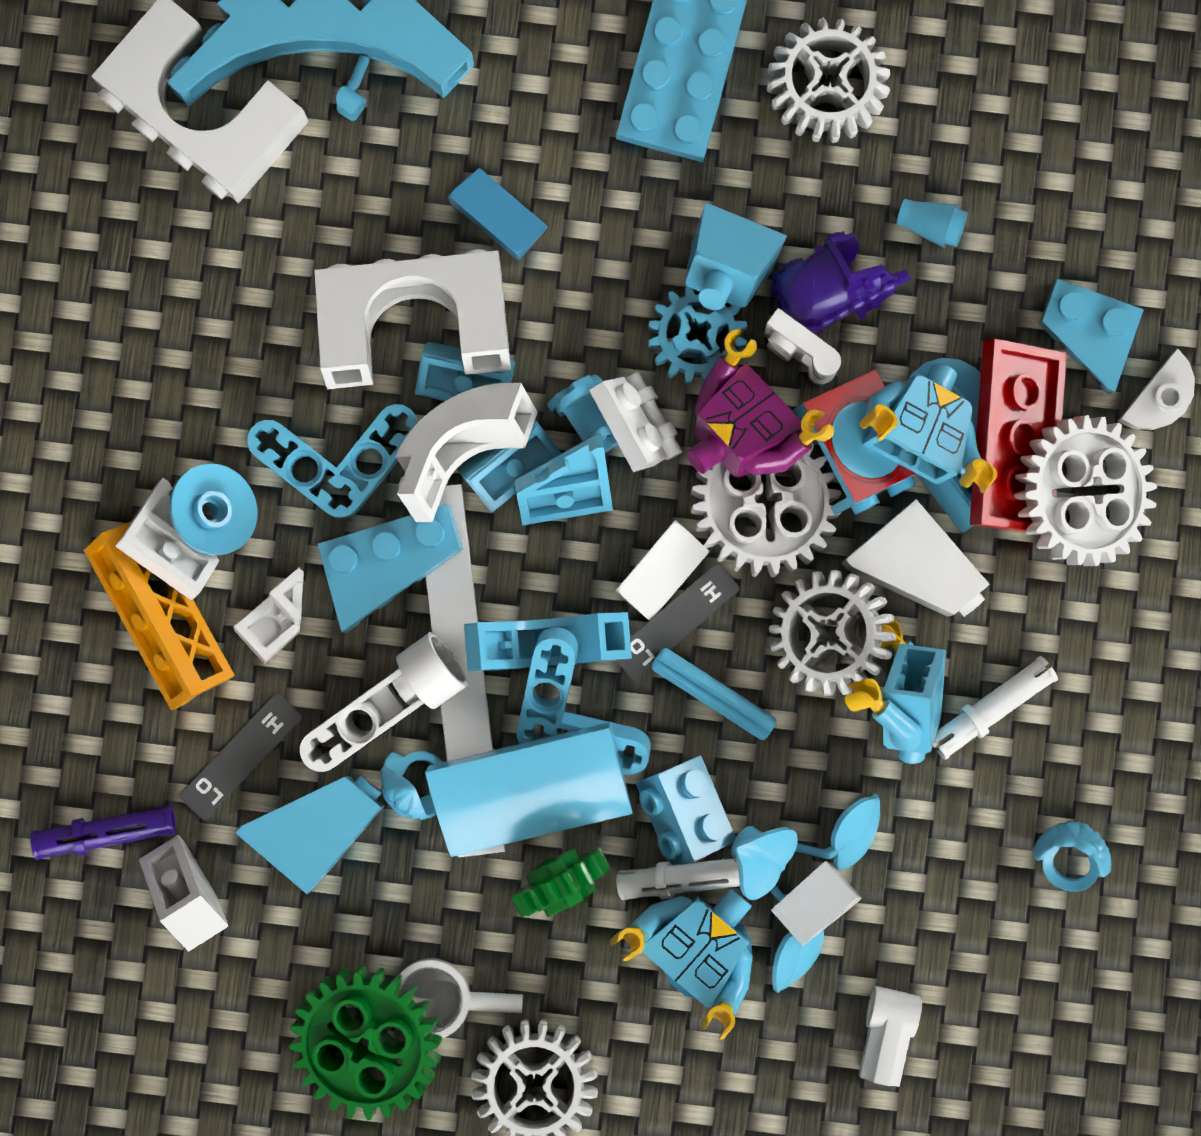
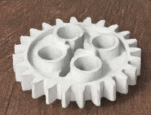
[1014,415,1157,566]
[691,442,841,577]

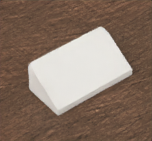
[615,520,710,621]

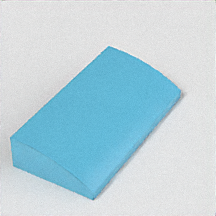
[425,722,633,857]

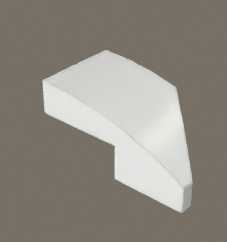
[234,568,304,664]

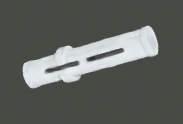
[933,656,1058,760]
[616,858,740,900]

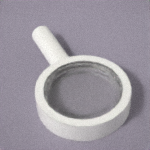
[400,958,523,1038]

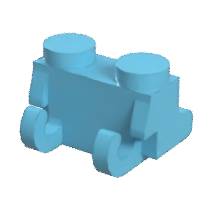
[547,374,619,453]

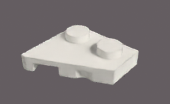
[115,478,219,601]

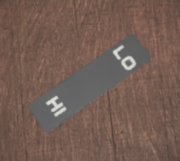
[616,563,739,680]
[180,694,302,820]

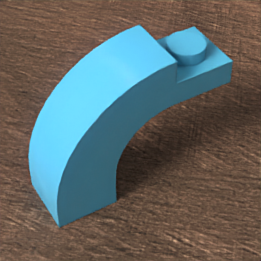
[464,612,632,671]

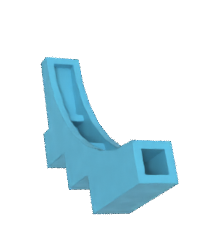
[167,0,474,107]

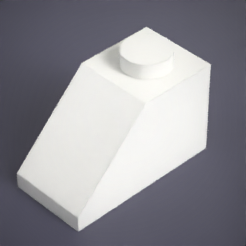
[139,835,228,951]

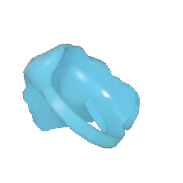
[380,751,443,820]
[1033,820,1111,892]

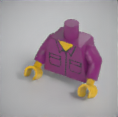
[687,329,834,477]

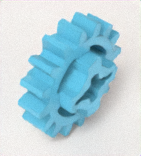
[648,285,747,385]

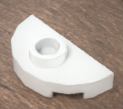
[1118,348,1195,430]

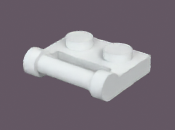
[763,308,841,386]

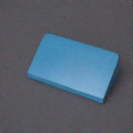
[448,168,548,261]

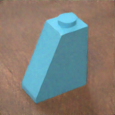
[236,775,385,894]

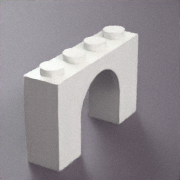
[92,0,309,203]
[314,249,511,390]

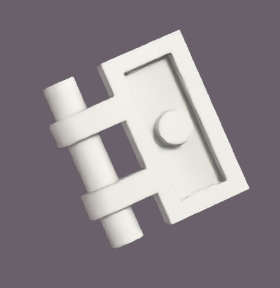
[589,372,682,472]

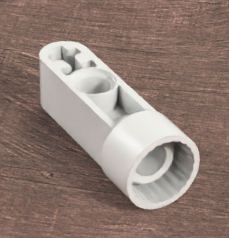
[300,632,468,772]

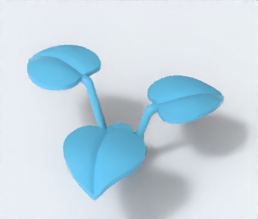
[731,793,880,993]

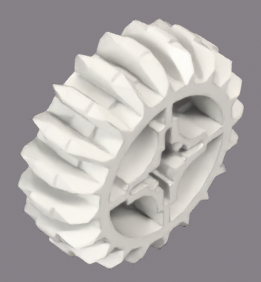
[767,17,890,143]
[769,570,896,696]
[471,1019,598,1136]

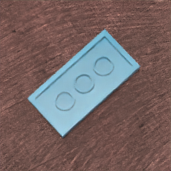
[616,0,747,163]

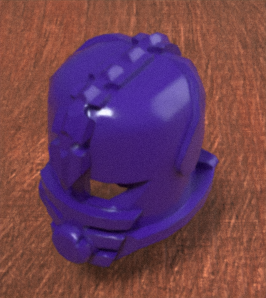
[771,231,911,335]

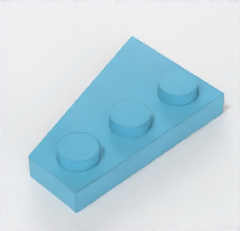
[318,504,463,633]

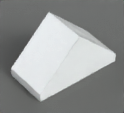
[771,861,862,946]

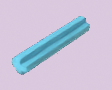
[651,648,776,740]

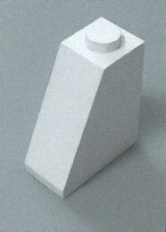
[841,499,990,617]

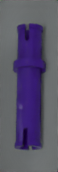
[30,805,177,860]

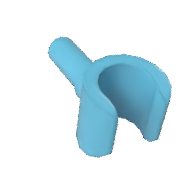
[336,55,370,121]

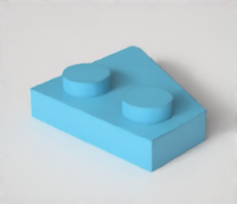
[1039,279,1144,394]
[515,434,613,526]

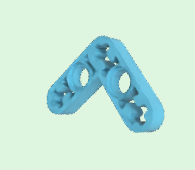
[247,404,418,519]
[517,627,651,775]

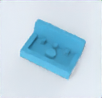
[636,755,736,865]

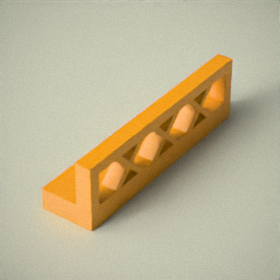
[84,522,235,711]

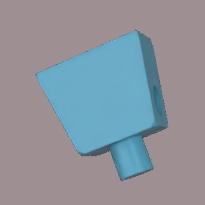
[685,203,787,310]

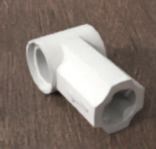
[859,986,922,1087]

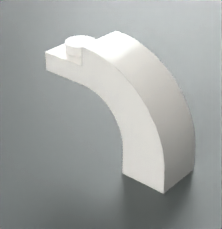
[395,383,538,522]

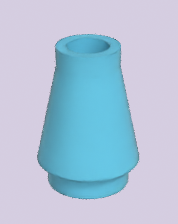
[896,199,968,248]

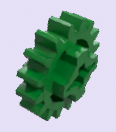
[511,848,611,918]

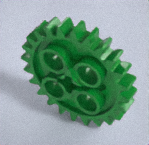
[289,966,443,1120]

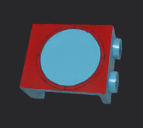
[792,369,916,515]

